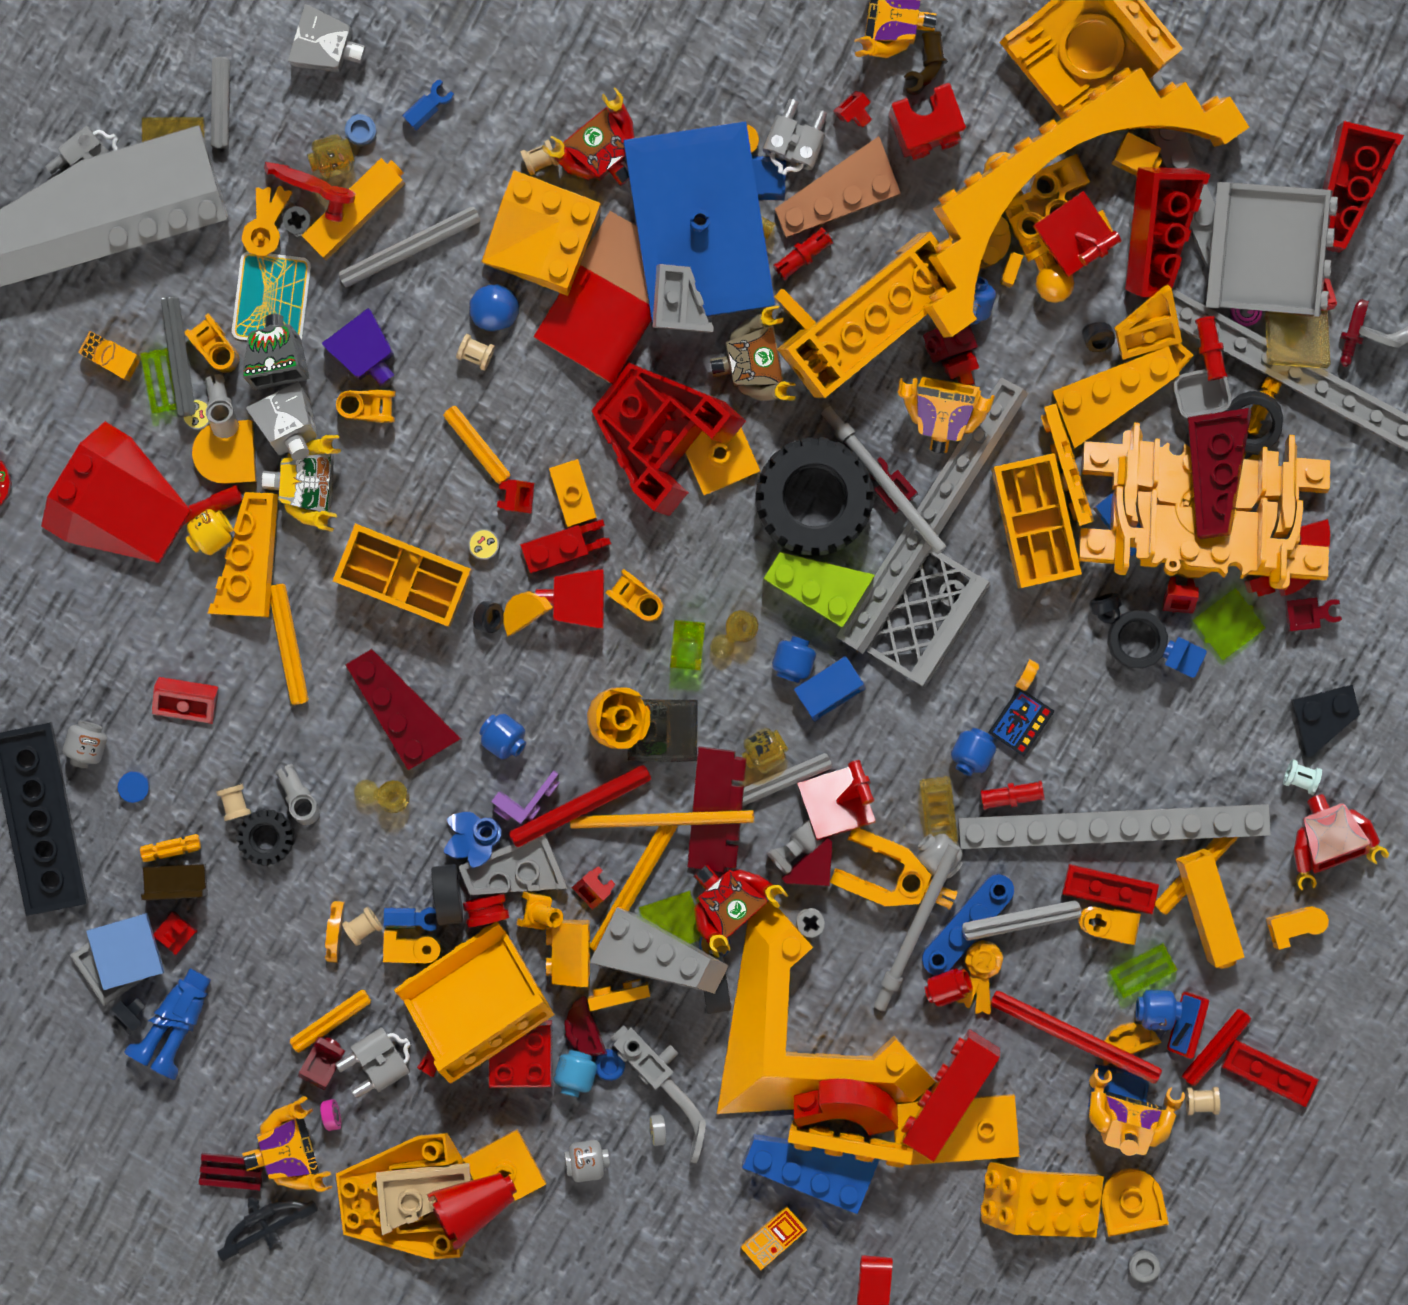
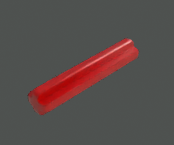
[1182,1009,1251,1086]

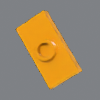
[549,459,597,527]

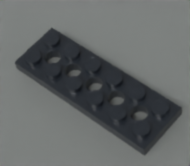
[0,722,89,916]

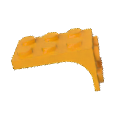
[981,1162,1104,1238]

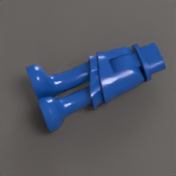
[124,968,211,1080]

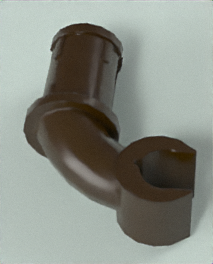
[904,31,948,95]

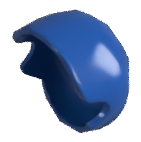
[469,285,519,331]

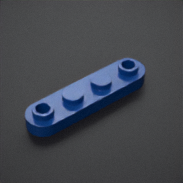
[922,874,1014,975]

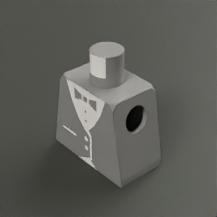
[288,4,366,72]
[246,381,317,460]

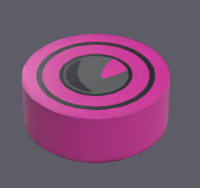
[1230,308,1263,327]
[320,1099,341,1132]

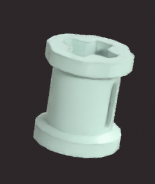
[1283,759,1322,795]

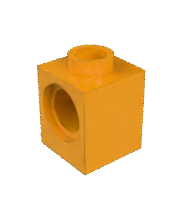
[1111,132,1162,177]

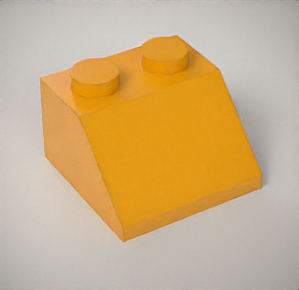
[546,920,590,987]

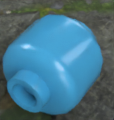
[553,1050,597,1098]

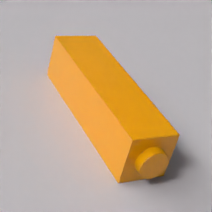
[301,158,405,261]
[1176,849,1245,969]

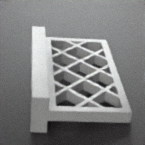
[865,548,991,688]

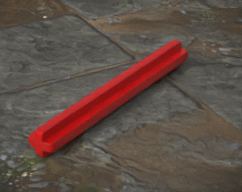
[509,765,651,847]

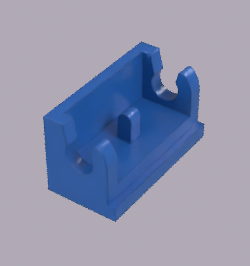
[794,656,866,722]

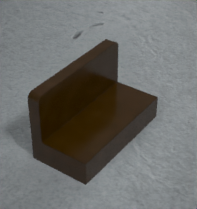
[141,864,208,900]

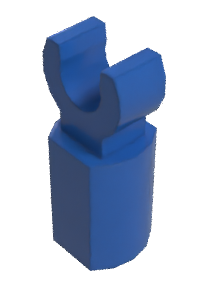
[402,79,455,131]
[384,907,437,931]

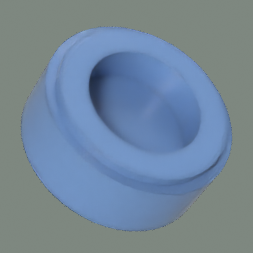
[345,114,377,146]

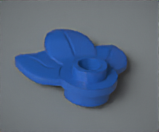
[444,812,502,868]

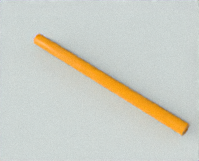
[570,810,755,829]

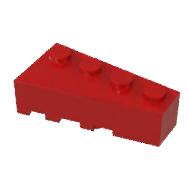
[1323,121,1404,253]
[1125,167,1211,297]
[901,1029,1000,1162]

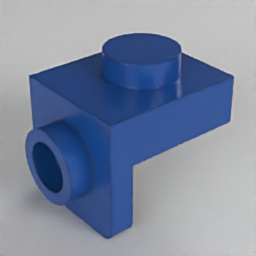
[1163,637,1207,678]

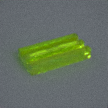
[140,348,177,414]
[1108,942,1178,999]

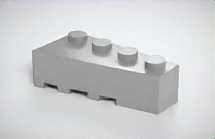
[590,907,728,994]

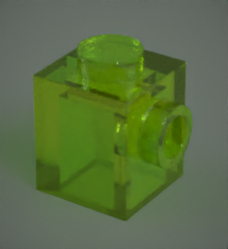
[670,620,705,671]

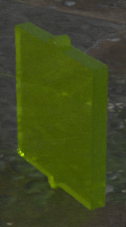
[1192,588,1266,661]
[639,890,701,944]

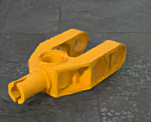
[830,828,958,910]

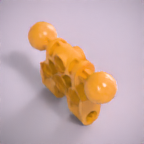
[983,152,1113,303]

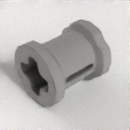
[796,908,825,938]

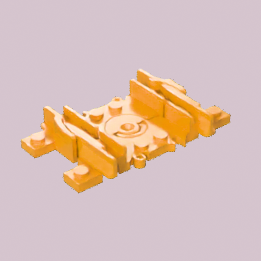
[1078,423,1330,589]

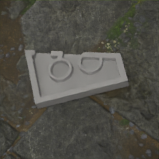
[458,834,568,895]

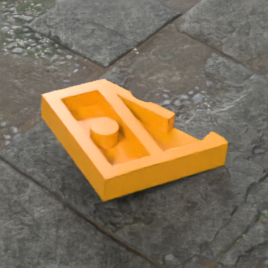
[1115,285,1182,360]

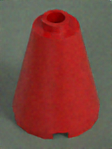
[426,1173,517,1250]

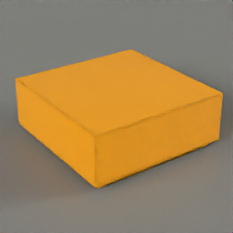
[1000,252,1023,288]

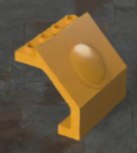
[999,0,1183,119]

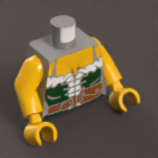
[262,435,341,532]

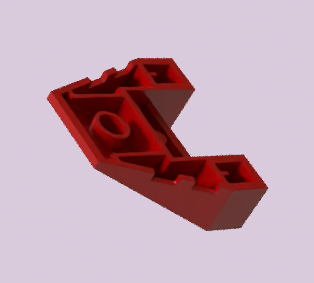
[591,363,746,516]

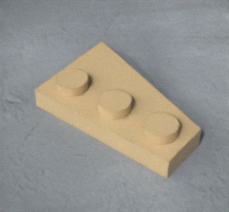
[376,1163,471,1235]

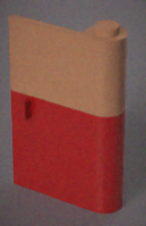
[533,211,652,385]

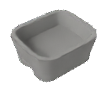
[1174,369,1232,419]

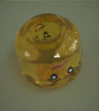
[307,134,355,179]

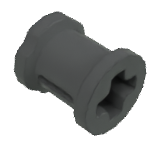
[283,206,314,238]

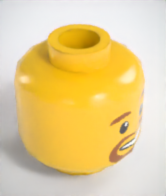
[186,509,233,555]

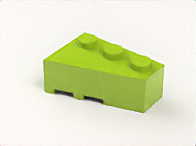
[763,552,875,628]

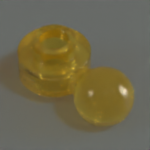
[710,610,758,659]
[354,780,410,813]

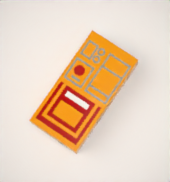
[741,1206,807,1270]

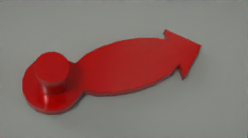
[264,162,356,222]

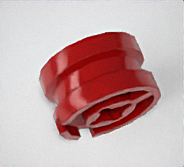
[462,893,510,928]

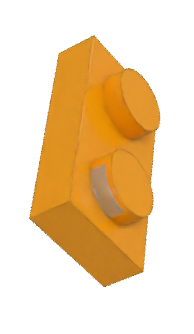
[587,979,651,1011]

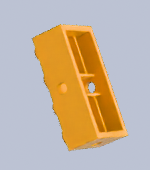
[991,453,1082,589]
[333,523,473,627]

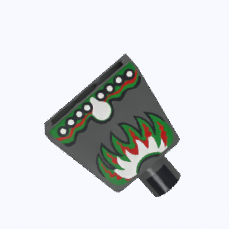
[243,314,309,390]

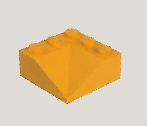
[481,170,601,296]

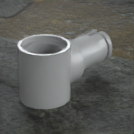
[205,374,239,438]
[275,764,320,825]

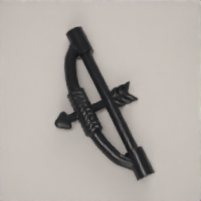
[217,1197,318,1262]

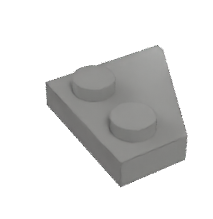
[652,264,714,333]

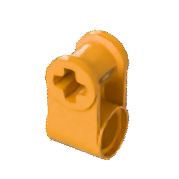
[184,313,239,373]
[336,390,396,423]
[605,568,664,622]
[1078,906,1141,945]

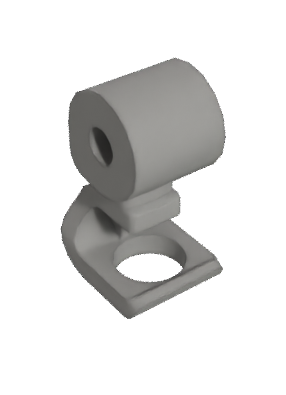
[766,820,826,875]

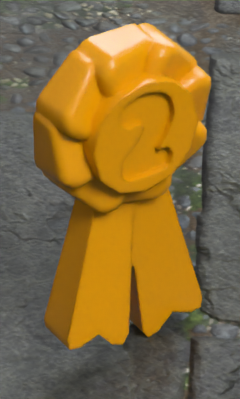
[242,185,293,257]
[957,940,1003,1015]

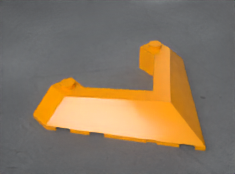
[716,901,936,1114]

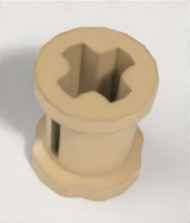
[520,139,559,176]
[456,334,495,371]
[216,784,251,821]
[342,906,383,946]
[1185,1087,1220,1115]

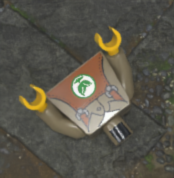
[710,305,796,401]

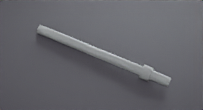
[821,406,947,554]
[874,843,960,1011]

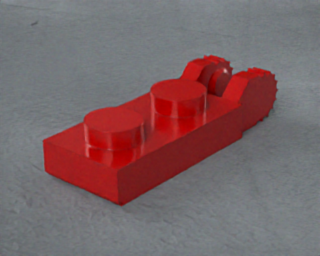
[520,519,611,574]

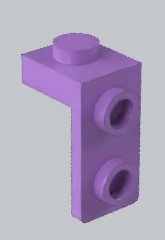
[491,770,560,824]

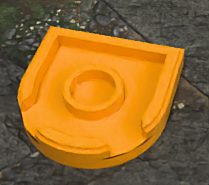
[192,420,257,484]
[1101,1168,1169,1237]

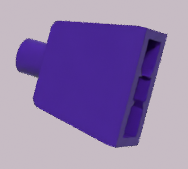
[322,308,395,387]

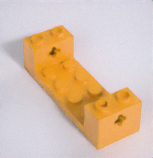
[777,232,948,398]

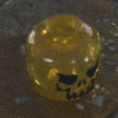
[741,728,789,773]

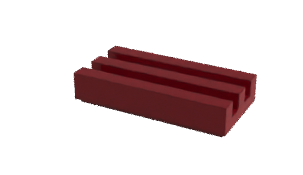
[198,1153,263,1191]

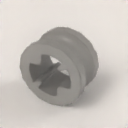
[939,580,965,607]

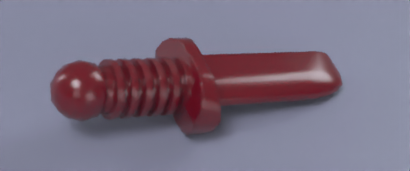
[1340,299,1369,367]

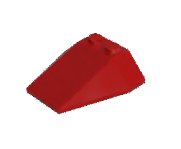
[41,421,192,563]

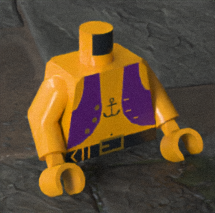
[854,0,937,58]
[898,376,995,453]
[1089,1068,1185,1156]
[242,1096,333,1192]

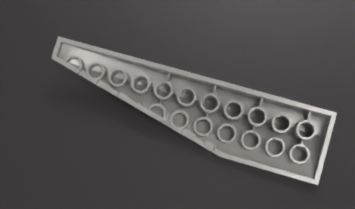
[0,125,228,287]

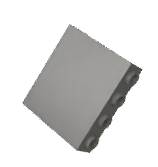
[1206,182,1338,316]

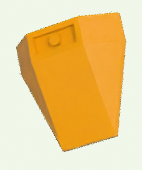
[336,1133,465,1259]

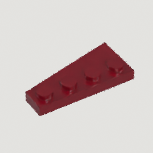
[1188,408,1252,539]
[345,649,462,770]

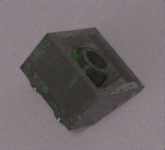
[628,699,698,762]

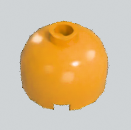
[587,687,650,749]

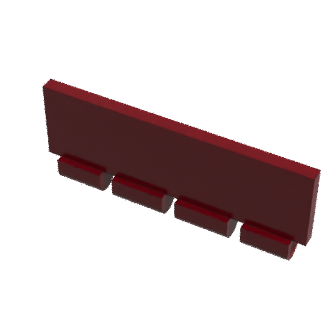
[687,746,747,872]

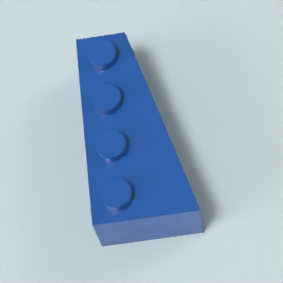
[742,1134,880,1214]

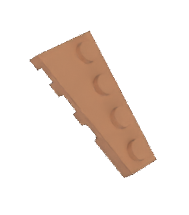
[775,136,901,239]

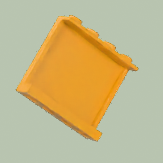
[394,922,555,1084]

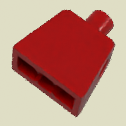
[535,569,604,629]

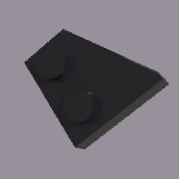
[1291,685,1360,757]

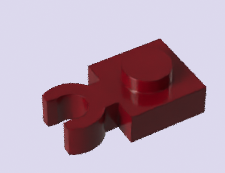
[868,457,918,514]
[1285,597,1342,631]

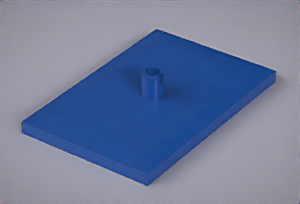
[623,121,775,325]

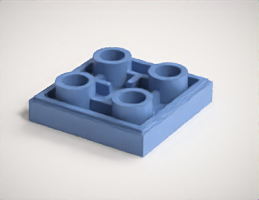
[86,913,164,990]

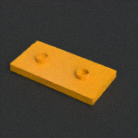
[894,1094,1020,1166]

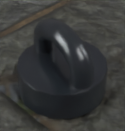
[1082,322,1116,352]
[1089,593,1122,624]
[473,601,504,633]

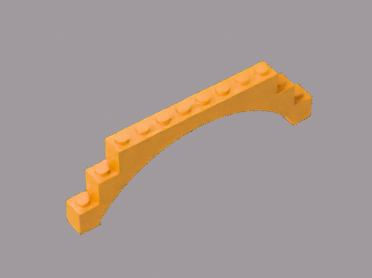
[923,67,1249,337]

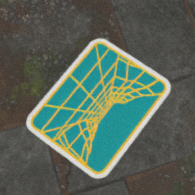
[232,251,311,340]

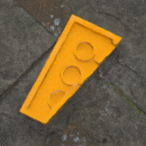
[1053,346,1180,449]
[1041,403,1094,526]
[207,492,278,617]
[788,1120,913,1168]

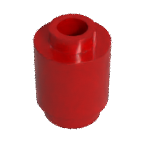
[925,968,973,1007]

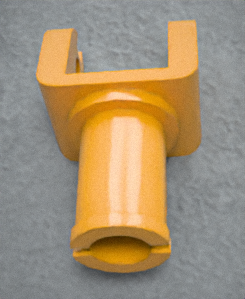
[516,891,563,930]

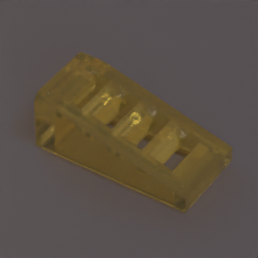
[919,776,958,842]

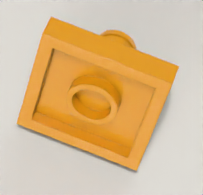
[685,427,760,496]
[463,1129,546,1201]

